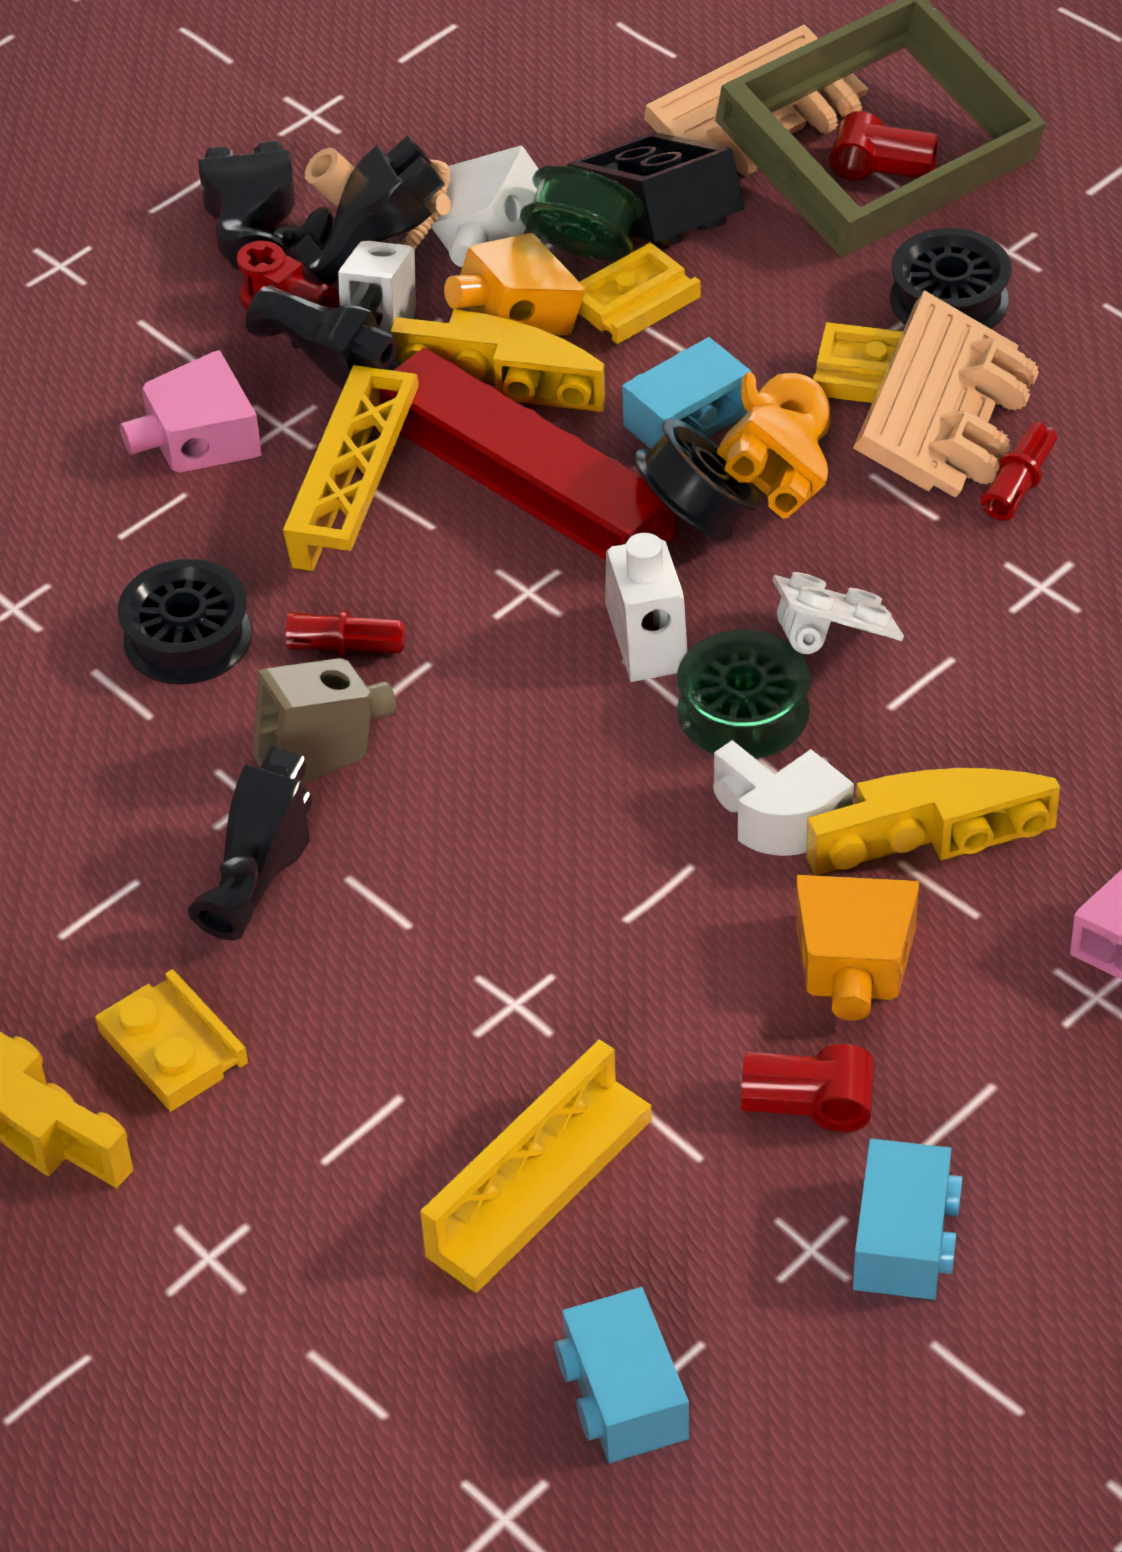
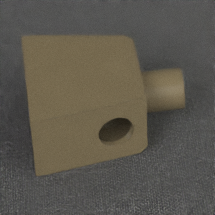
[252,658,397,785]

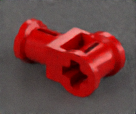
[237,241,340,309]

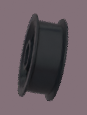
[890,228,1012,329]
[634,418,761,541]
[118,559,252,684]

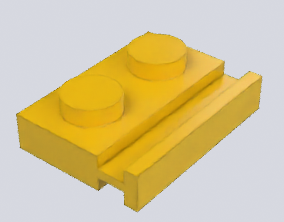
[578,242,701,344]
[813,322,903,403]
[95,969,248,1112]

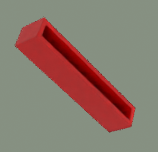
[378,348,676,560]

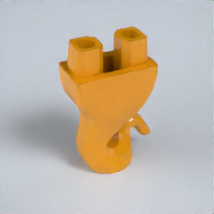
[717,372,831,519]

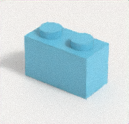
[622,337,752,449]
[853,1138,963,1300]
[554,1287,689,1464]

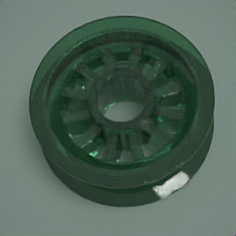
[520,166,645,260]
[677,630,810,759]

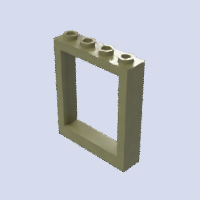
[715,0,1046,258]

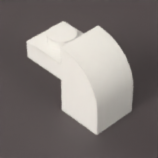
[713,740,854,856]

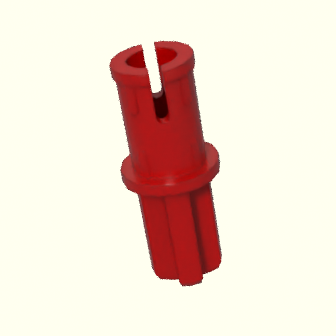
[980,421,1058,521]
[286,610,406,657]

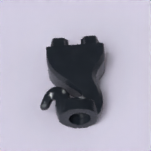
[292,135,445,286]
[198,141,300,271]
[245,285,402,390]
[188,747,312,941]

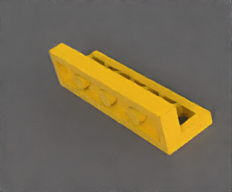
[283,365,419,571]
[420,1039,652,1293]

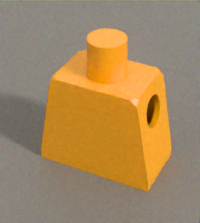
[444,233,586,335]
[796,875,919,1021]

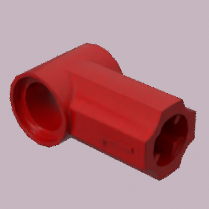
[829,111,939,180]
[741,1044,875,1133]

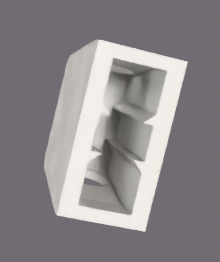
[431,145,548,267]
[338,241,416,334]
[605,533,688,682]

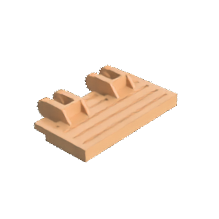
[644,24,868,176]
[853,290,1039,498]

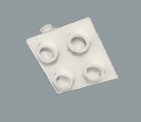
[772,572,904,654]

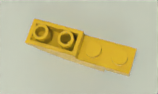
[390,309,605,412]
[806,768,1060,876]
[0,1032,134,1189]

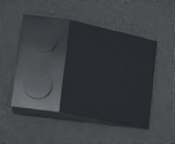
[566,132,745,246]

